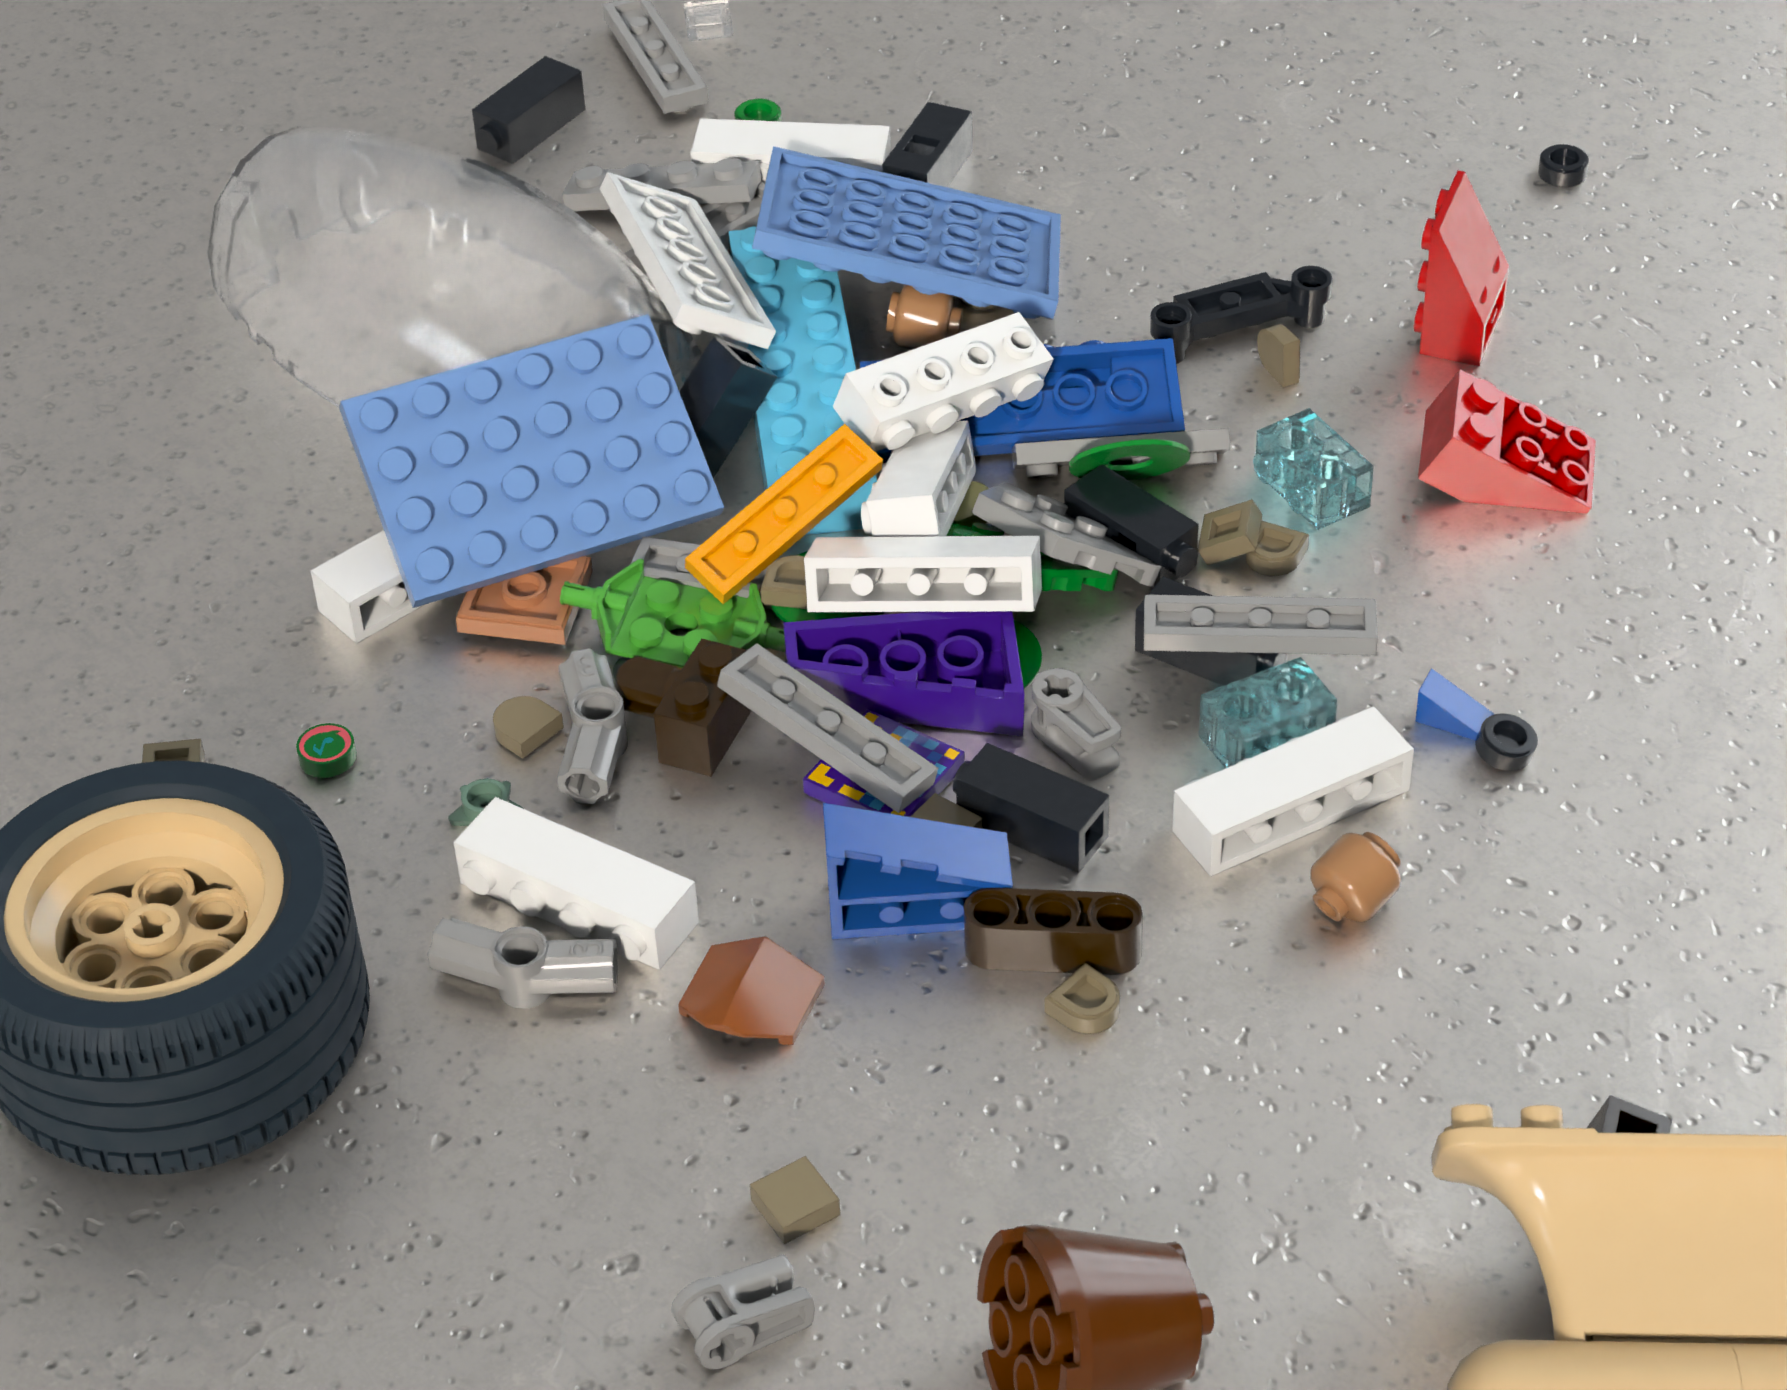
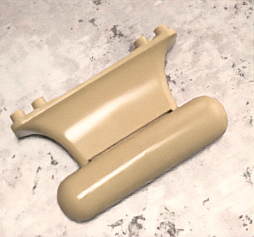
[1431,1104,1787,1390]

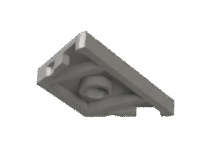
[971,483,1161,587]

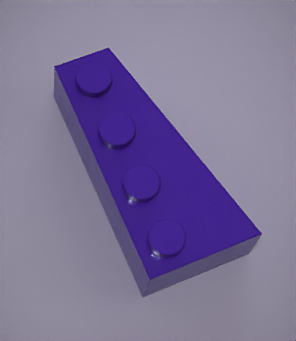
[783,611,1025,737]

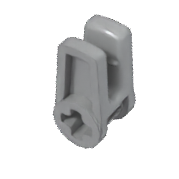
[1031,668,1121,781]
[671,1255,815,1369]

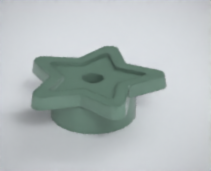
[448,778,524,826]

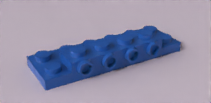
[860,338,1185,463]

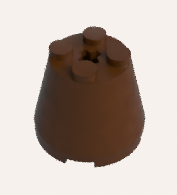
[977,1225,1214,1390]

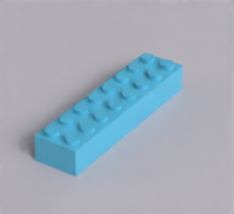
[729,226,877,535]

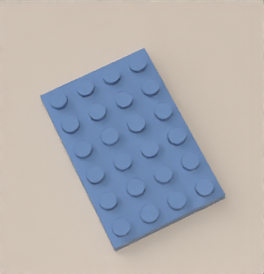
[752,146,1061,319]
[339,314,724,608]

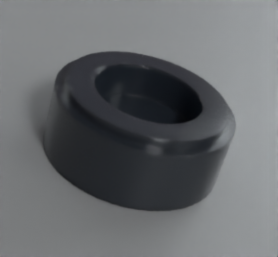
[1538,144,1589,187]
[1475,713,1538,771]

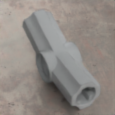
[557,648,628,804]
[427,918,618,1009]

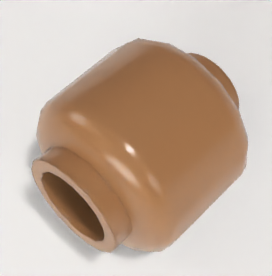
[886,285,963,349]
[1310,832,1401,923]

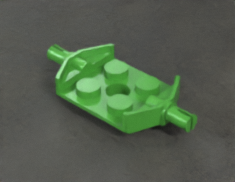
[560,559,785,667]

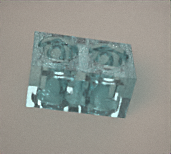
[1253,408,1374,530]
[1199,657,1337,769]

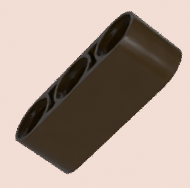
[963,888,1143,975]

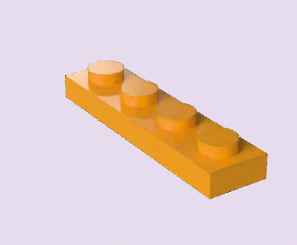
[685,424,883,604]

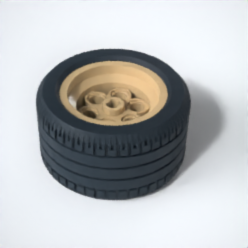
[0,761,370,1175]

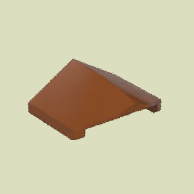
[678,936,825,1045]

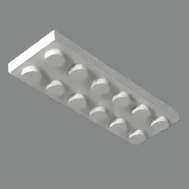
[600,172,776,349]

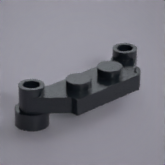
[1150,266,1332,364]

